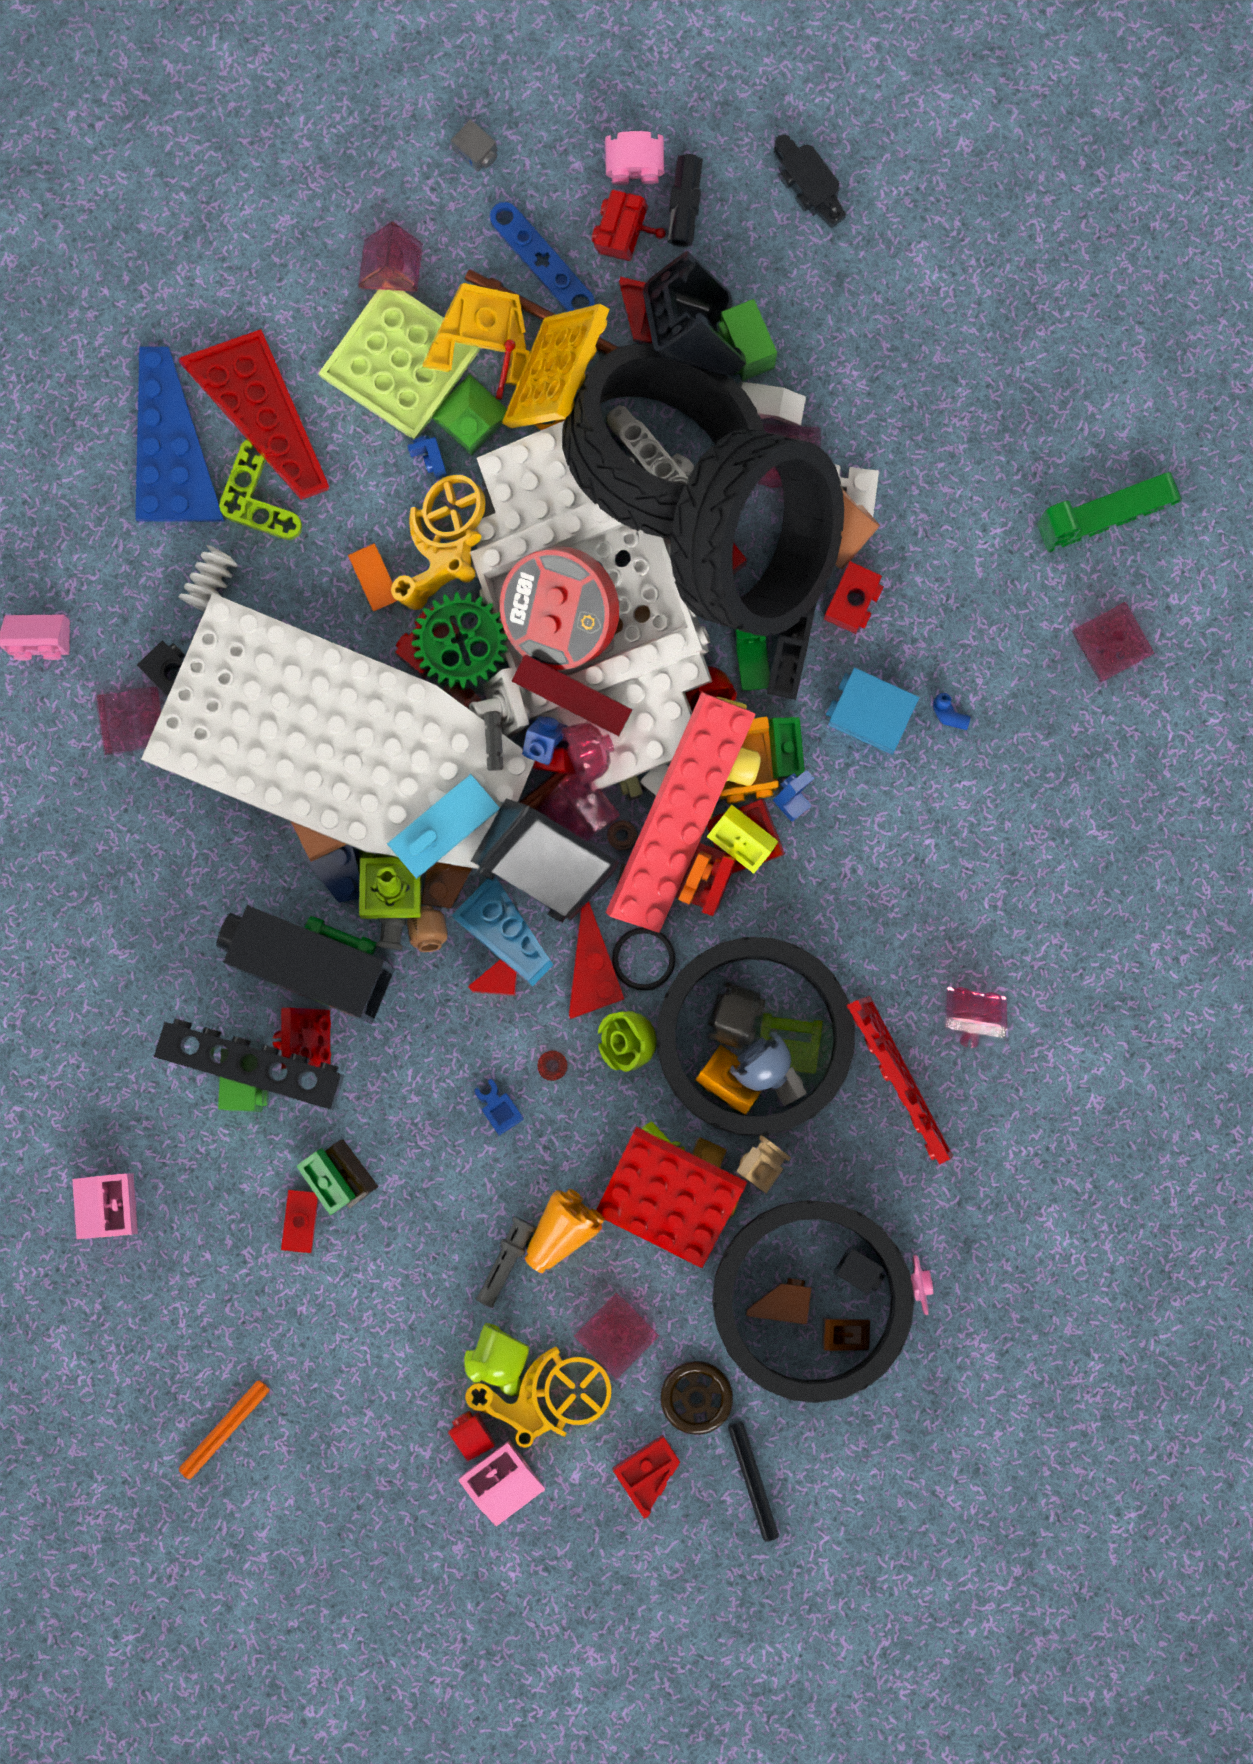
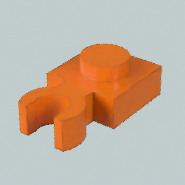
[678,851,713,904]

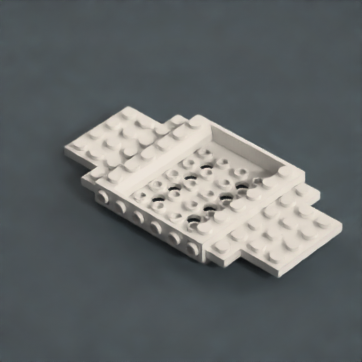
[470,420,712,791]

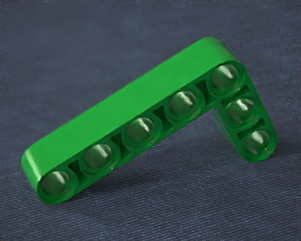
[1037,472,1182,552]

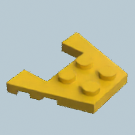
[422,283,530,386]

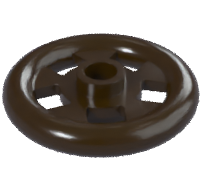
[660,1361,733,1435]

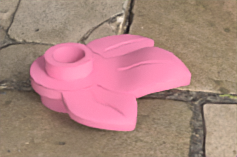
[910,1255,934,1315]

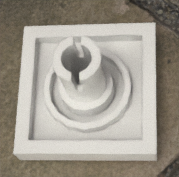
[469,667,530,739]

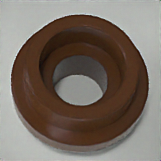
[607,820,637,850]

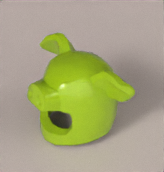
[464,1322,530,1397]

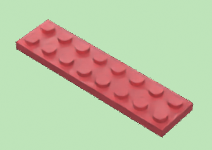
[605,692,756,933]

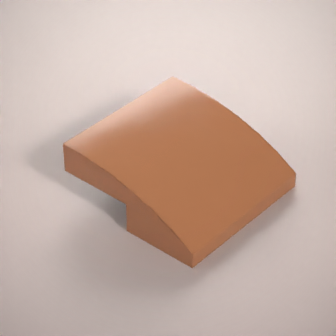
[835,486,880,569]

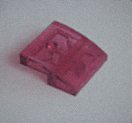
[96,687,161,755]

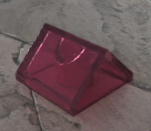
[358,222,423,292]

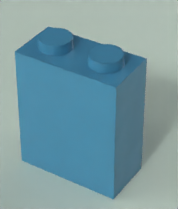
[825,667,920,755]

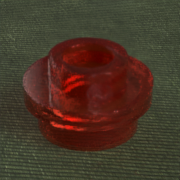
[537,1051,567,1081]

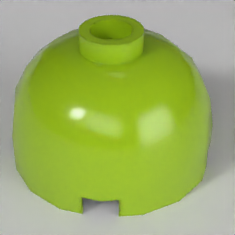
[598,1011,657,1072]

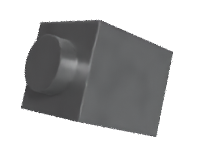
[451,119,498,172]

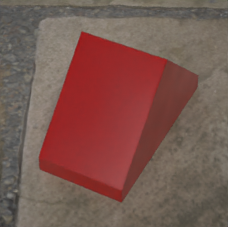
[468,959,517,996]

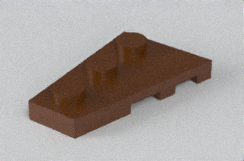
[421,862,472,909]

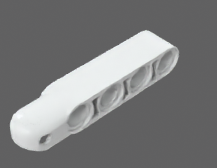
[607,406,689,485]

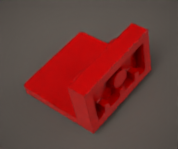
[676,842,737,917]

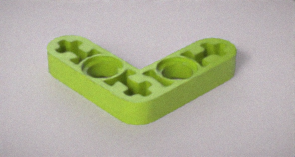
[219,440,302,540]

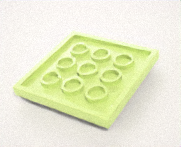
[318,279,481,440]

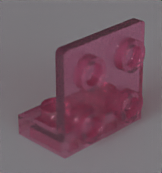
[537,768,620,842]

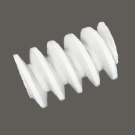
[178,545,238,612]

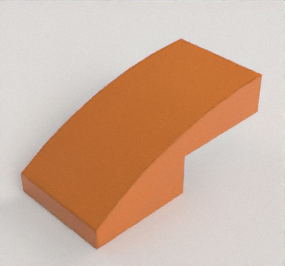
[348,543,398,612]

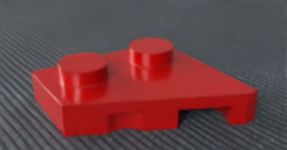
[619,277,652,344]
[612,1435,680,1519]

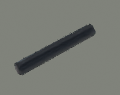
[728,1422,779,1542]

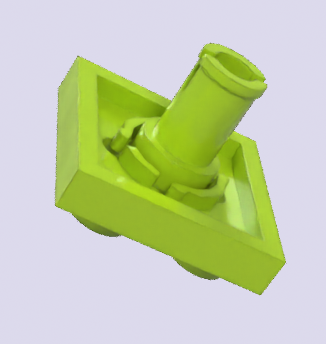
[359,857,421,919]

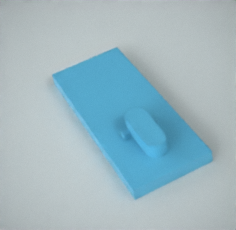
[387,774,500,879]

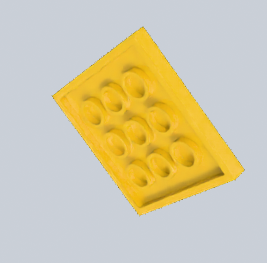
[502,304,610,428]

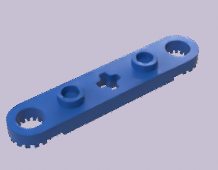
[490,202,595,312]

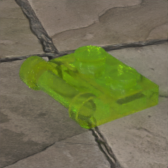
[759,1012,823,1074]

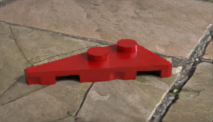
[569,901,625,1019]

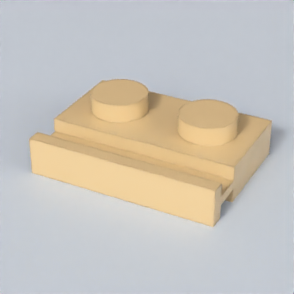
[736,1135,791,1194]

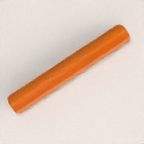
[179,1380,270,1479]

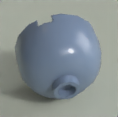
[730,1032,791,1091]

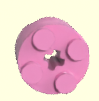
[605,131,664,185]

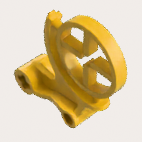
[391,475,485,610]
[465,1346,611,1448]

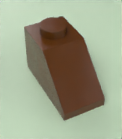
[745,1278,811,1324]

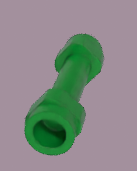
[305,916,377,955]

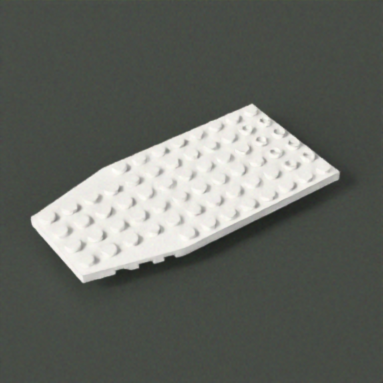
[141,593,535,869]

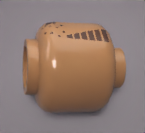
[407,906,448,952]

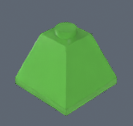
[432,374,507,456]

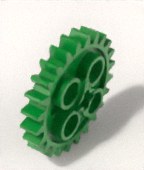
[412,592,509,690]

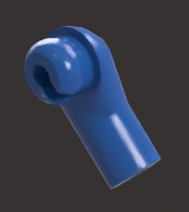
[933,693,971,731]

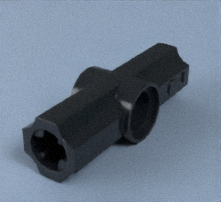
[667,154,703,247]

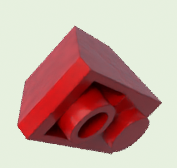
[448,1410,496,1461]

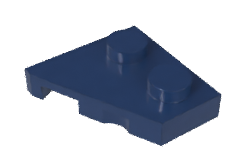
[300,845,361,903]

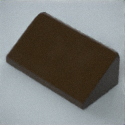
[325,1139,378,1208]

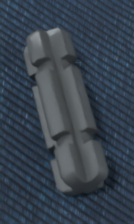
[484,711,503,771]

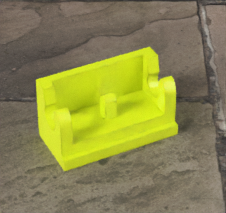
[707,804,778,874]

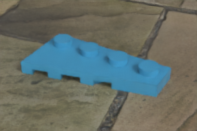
[451,876,554,986]

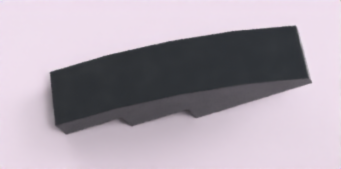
[767,602,817,700]

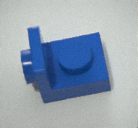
[407,436,448,480]

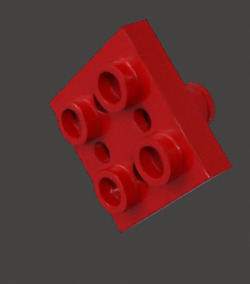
[272,1007,331,1069]

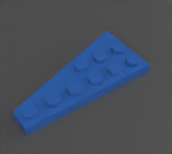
[135,347,225,522]

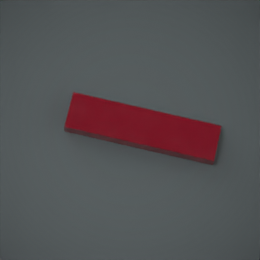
[512,654,633,737]

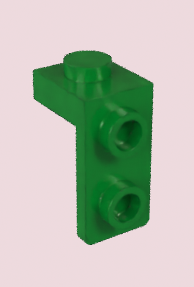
[735,629,770,692]

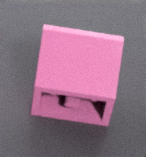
[0,614,70,660]
[72,1173,138,1239]
[458,1439,545,1526]

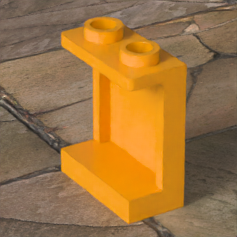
[719,716,779,804]

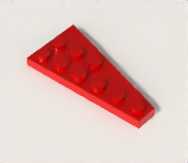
[179,329,329,500]
[847,996,953,1165]

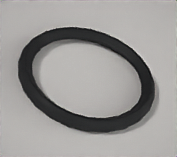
[612,927,676,991]

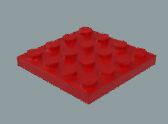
[596,1127,747,1268]

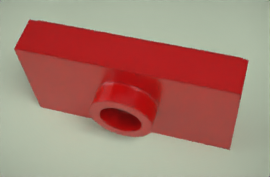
[281,1190,318,1253]

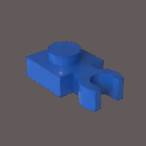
[474,1079,524,1136]

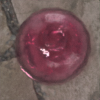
[561,723,615,786]

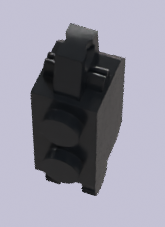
[774,134,846,228]

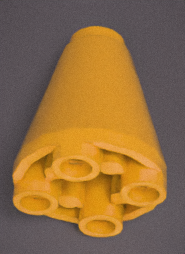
[524,1188,605,1273]

